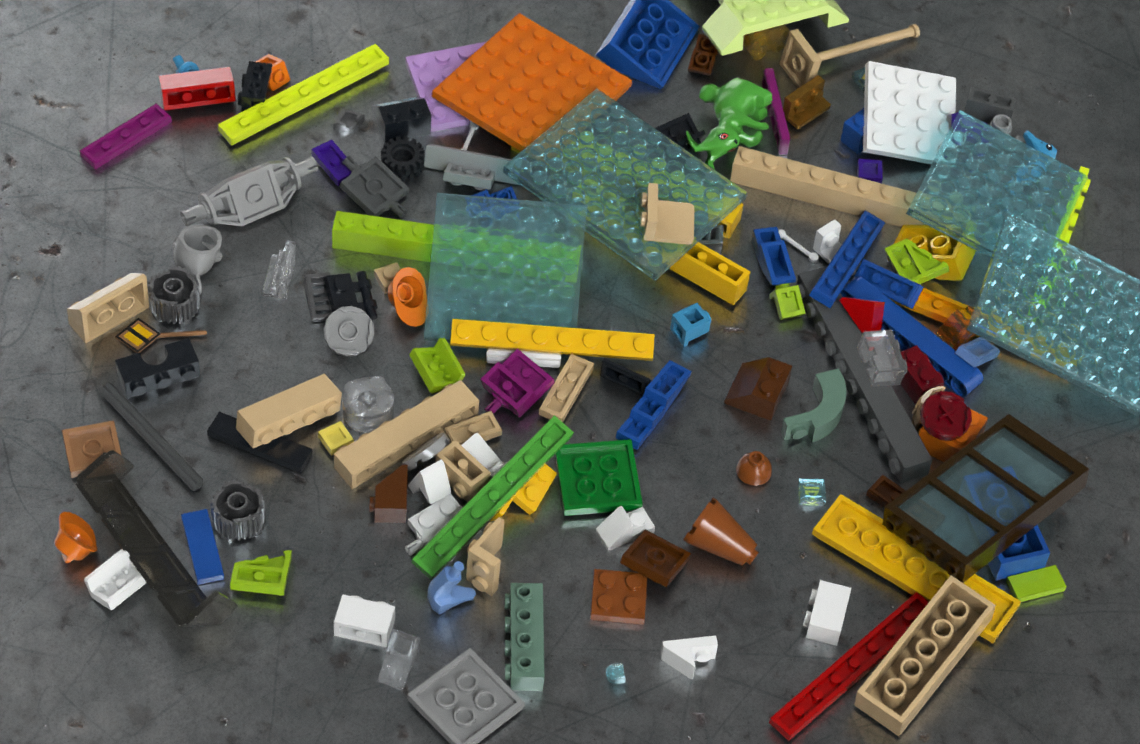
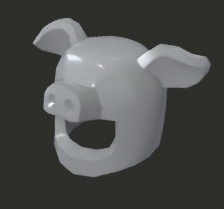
[173,225,223,295]

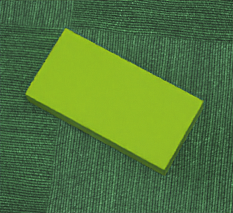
[1006,565,1066,602]

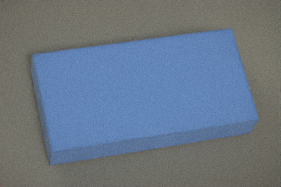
[955,337,1000,368]

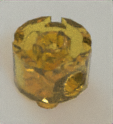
[743,24,790,61]

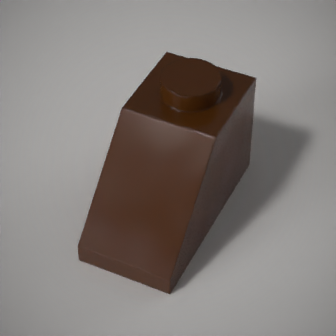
[369,465,408,523]

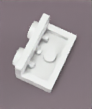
[84,548,152,611]

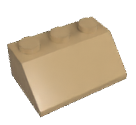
[67,273,149,344]

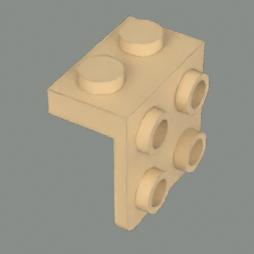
[640,183,694,245]
[465,517,505,596]

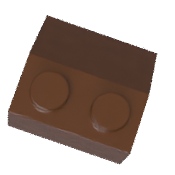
[724,357,792,421]

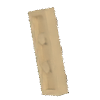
[539,354,594,422]

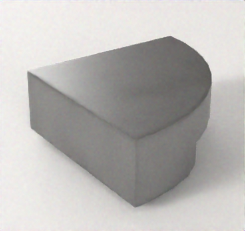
[333,108,365,131]

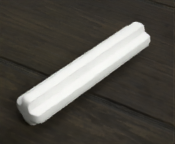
[486,348,561,368]

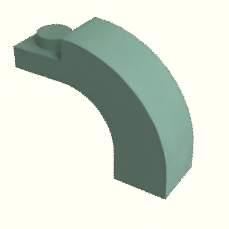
[781,368,847,442]

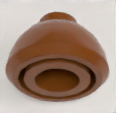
[736,451,772,486]

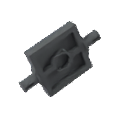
[340,156,410,219]

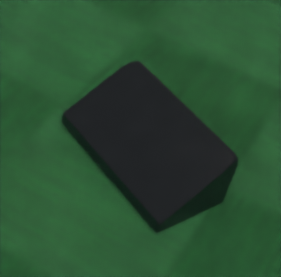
[600,358,652,395]

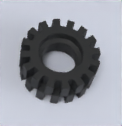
[381,136,425,182]

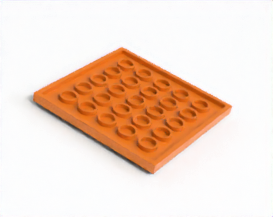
[432,13,632,167]

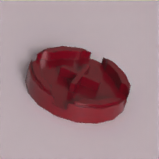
[920,391,972,441]

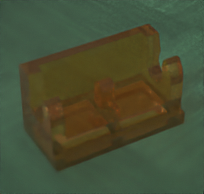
[935,306,988,351]

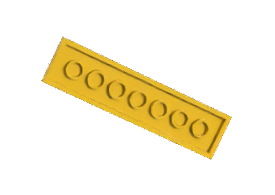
[812,494,1021,643]

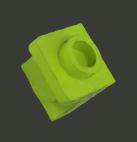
[769,283,806,320]

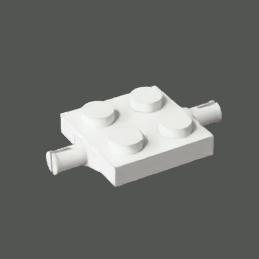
[405,493,482,556]

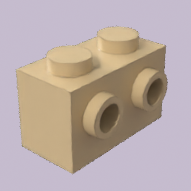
[435,440,491,502]

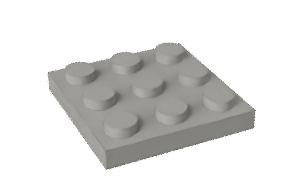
[407,648,525,744]

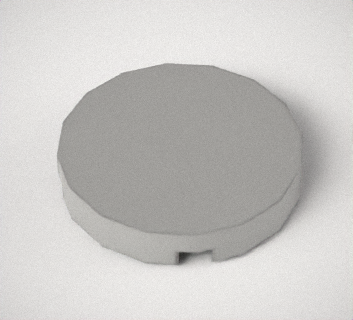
[324,306,375,357]
[402,432,450,470]

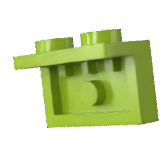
[409,338,465,393]

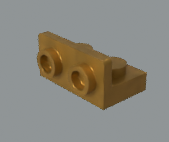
[783,75,831,129]

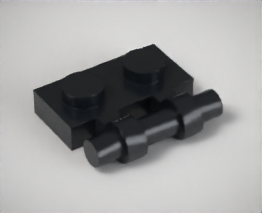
[324,271,378,320]

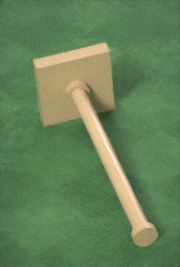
[780,24,920,88]

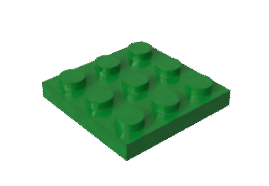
[555,439,643,516]

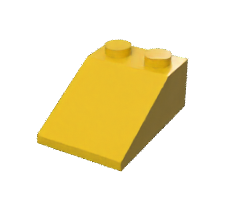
[887,225,978,281]

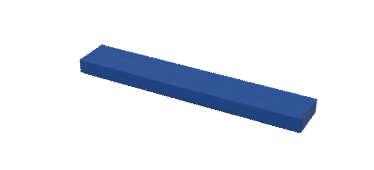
[809,211,885,308]

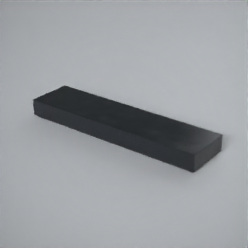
[207,411,313,473]

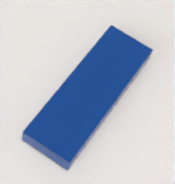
[853,259,924,309]
[181,509,224,585]

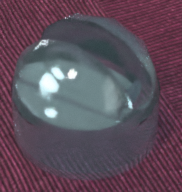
[606,662,626,685]

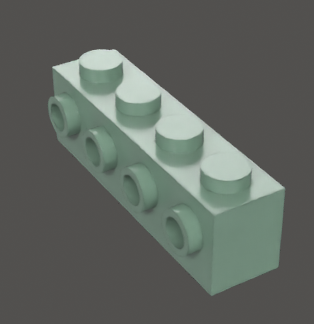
[504,583,544,691]

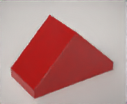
[839,297,885,340]

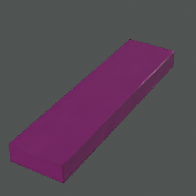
[762,68,790,155]
[80,103,172,170]

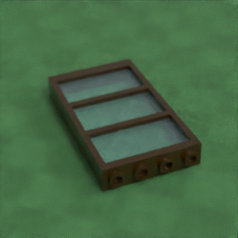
[882,414,1089,583]

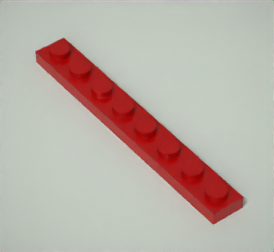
[769,592,929,741]

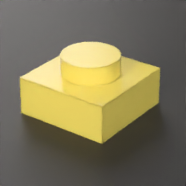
[318,421,354,456]

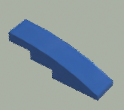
[615,360,692,450]

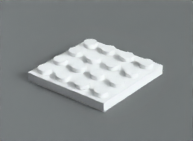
[863,61,956,168]

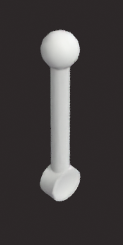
[461,121,479,151]
[778,229,819,263]

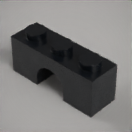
[115,338,200,398]

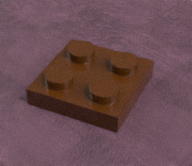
[620,529,691,587]

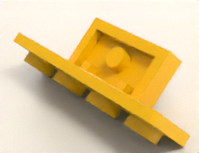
[490,464,557,521]

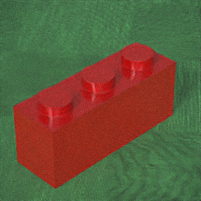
[159,67,236,111]

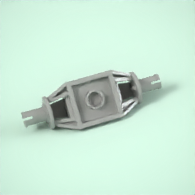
[180,157,318,227]

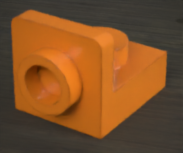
[255,54,290,91]

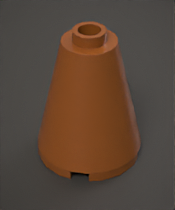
[683,497,759,566]

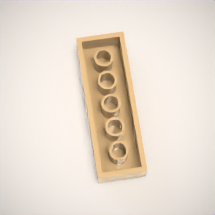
[854,575,996,736]

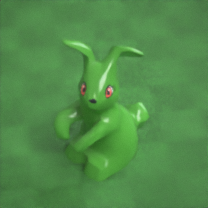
[686,77,773,184]

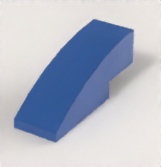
[751,227,796,285]

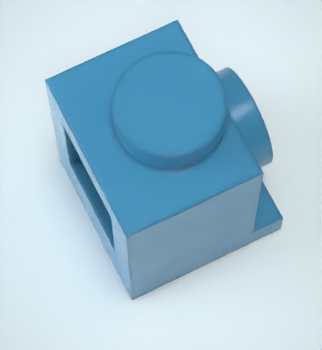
[670,303,711,346]

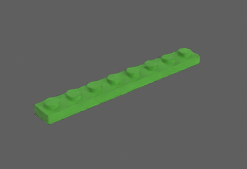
[411,415,574,580]

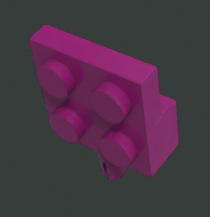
[480,349,555,418]

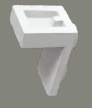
[813,219,861,276]
[461,433,511,480]

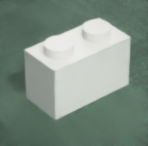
[803,580,851,646]
[334,594,395,647]

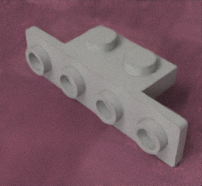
[424,144,522,190]

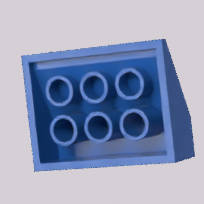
[596,0,700,89]

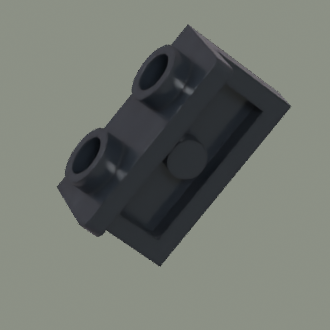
[237,61,272,112]
[646,113,706,159]

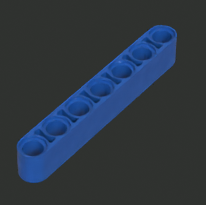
[841,276,983,397]

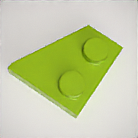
[885,239,949,284]
[230,550,292,596]

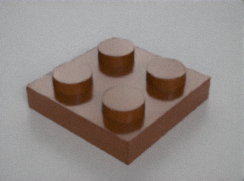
[590,569,647,625]

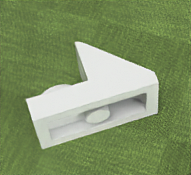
[408,459,451,504]
[596,506,655,551]
[660,635,718,679]

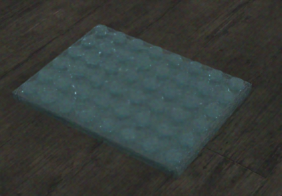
[503,89,747,281]
[967,213,1140,418]

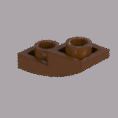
[688,34,718,76]

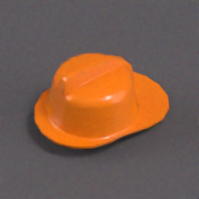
[387,267,429,327]
[54,512,97,563]

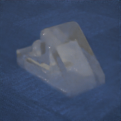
[377,629,420,690]

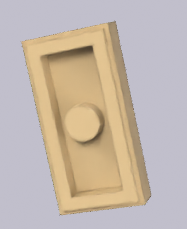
[444,411,502,445]

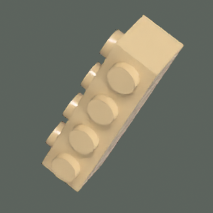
[236,373,342,448]

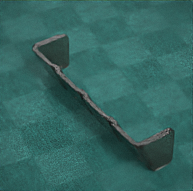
[76,450,238,627]

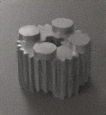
[148,266,200,325]
[210,479,265,542]

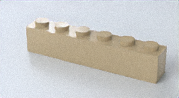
[334,380,479,489]

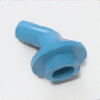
[173,55,199,73]

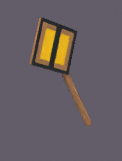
[115,318,207,353]

